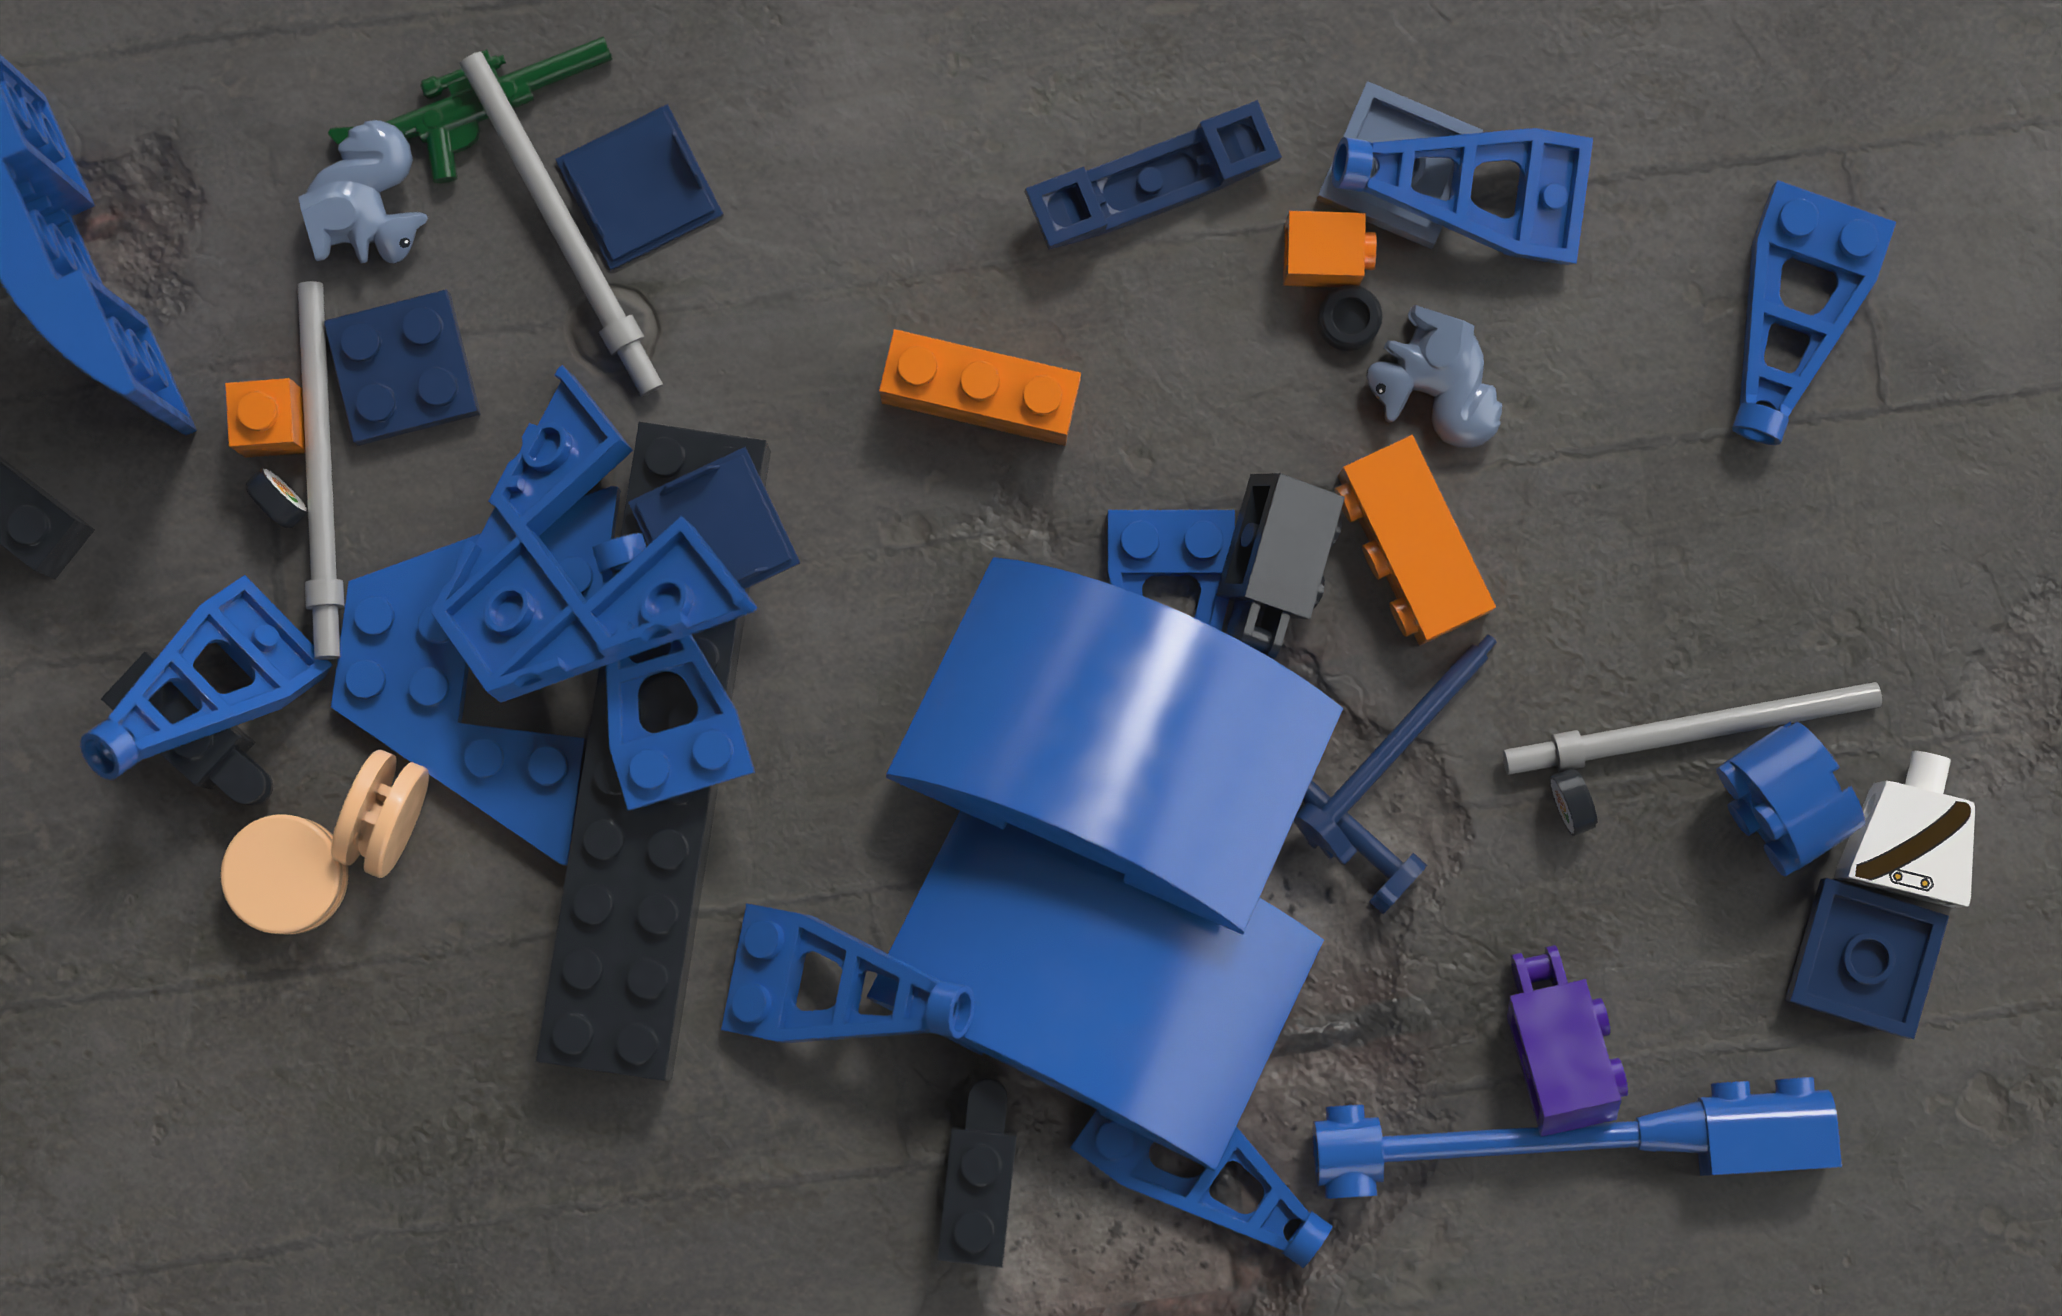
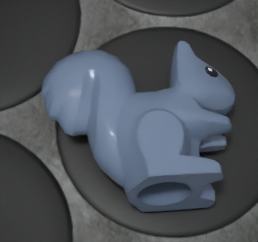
[299,120,427,264]
[1366,305,1502,448]

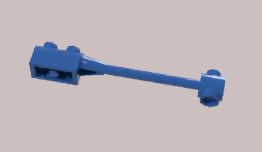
[1312,1077,1842,1199]

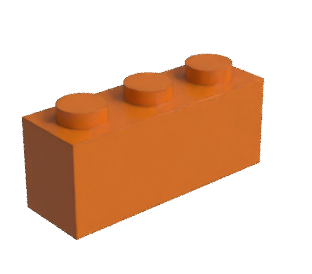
[879,329,1081,446]
[1334,434,1496,646]

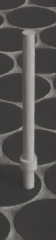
[460,52,663,397]
[298,281,345,660]
[1502,682,1882,775]

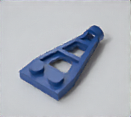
[1332,128,1593,265]
[1732,180,1896,445]
[1107,510,1235,631]
[592,533,755,811]
[80,575,333,780]
[721,903,975,1043]
[1070,1109,1333,1268]

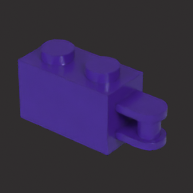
[1507,945,1628,1137]

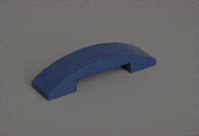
[1024,100,1282,249]

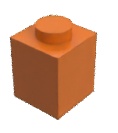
[1283,211,1377,287]
[225,378,305,458]

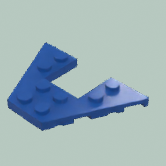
[430,365,758,702]
[331,486,621,866]

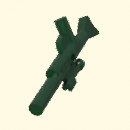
[328,36,613,184]

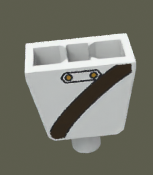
[1834,751,1975,908]

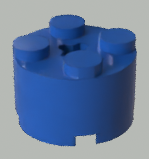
[1716,721,1865,877]

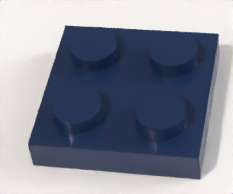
[324,289,481,446]
[1785,878,1949,1039]

